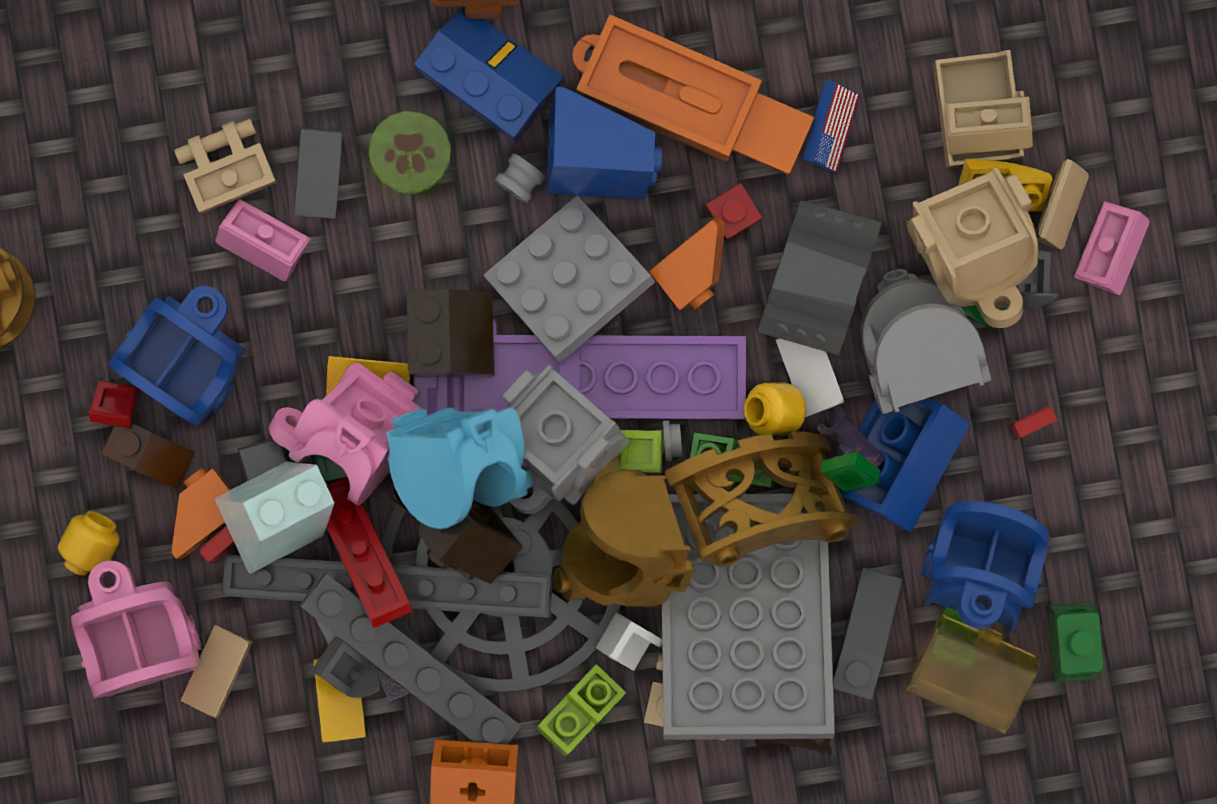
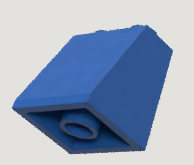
[546,87,662,200]

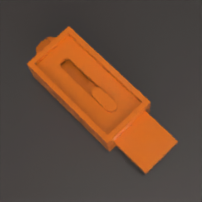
[572,14,814,175]

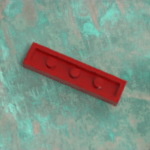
[326,476,413,628]

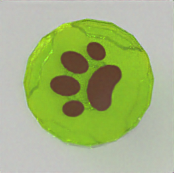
[368,111,451,194]

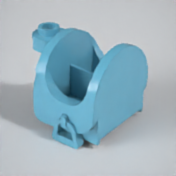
[386,408,533,529]

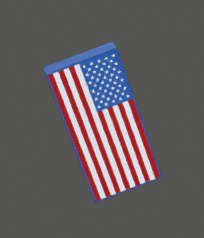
[802,81,860,173]

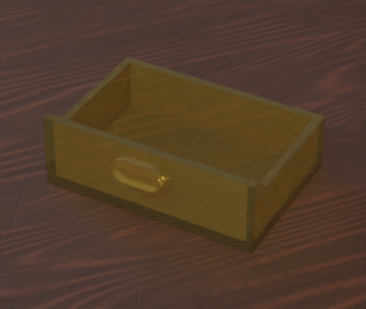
[906,614,1039,734]

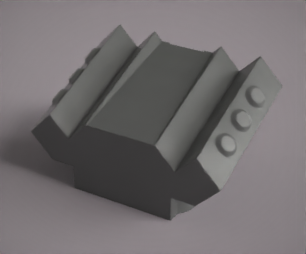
[757,200,882,355]

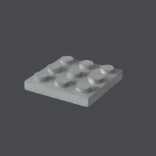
[483,196,655,363]

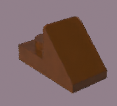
[101,423,195,489]

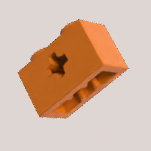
[430,740,518,804]

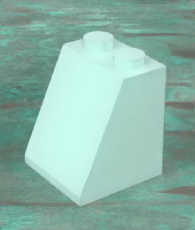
[214,461,334,574]

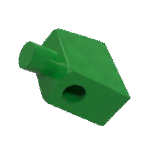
[1047,602,1103,683]

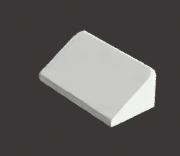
[776,339,844,417]

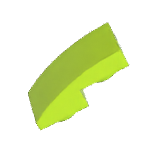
[536,664,626,757]

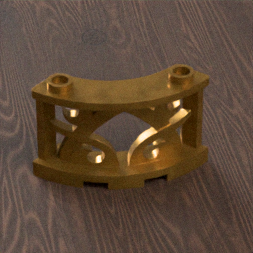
[665,432,860,567]

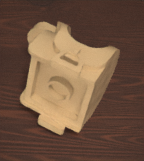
[907,167,1038,328]

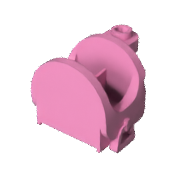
[269,363,422,506]
[71,561,202,699]

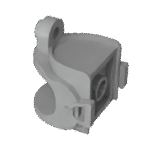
[860,269,992,414]
[502,365,631,514]

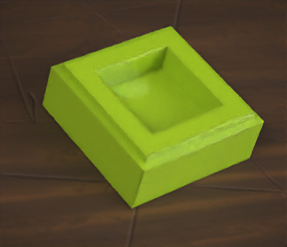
[619,430,663,473]

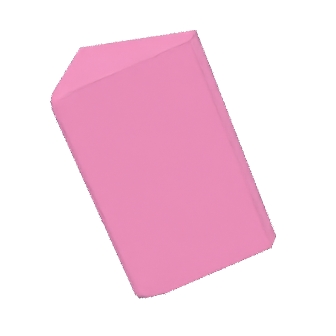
[215,198,311,281]
[1074,201,1150,295]

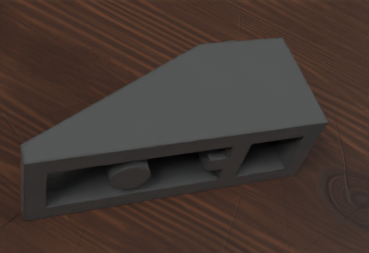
[833,567,903,700]

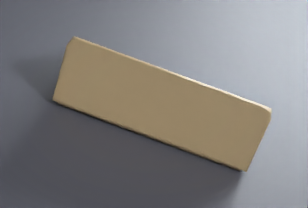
[946,97,1033,155]
[1035,159,1089,250]
[180,625,253,718]

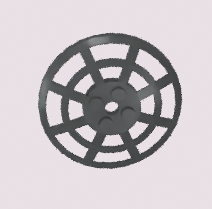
[381,489,621,692]

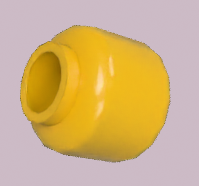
[744,382,806,436]
[58,511,120,576]

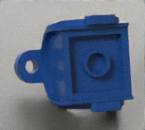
[107,286,246,426]
[920,501,1050,633]

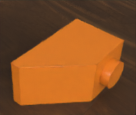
[649,217,725,310]
[171,468,232,560]

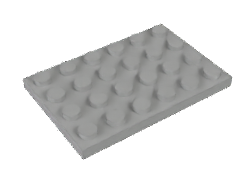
[662,494,835,740]

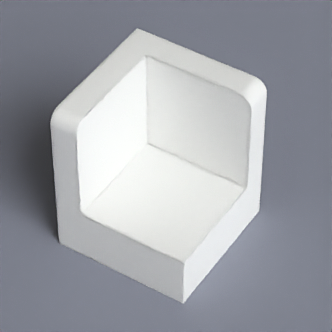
[596,612,662,671]

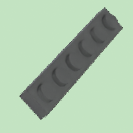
[299,572,521,744]

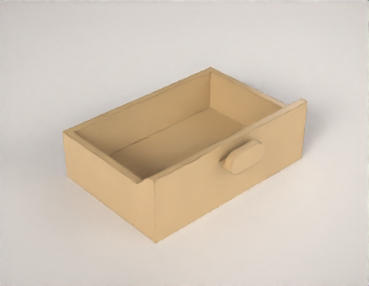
[933,50,1024,170]

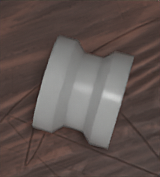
[494,153,546,204]

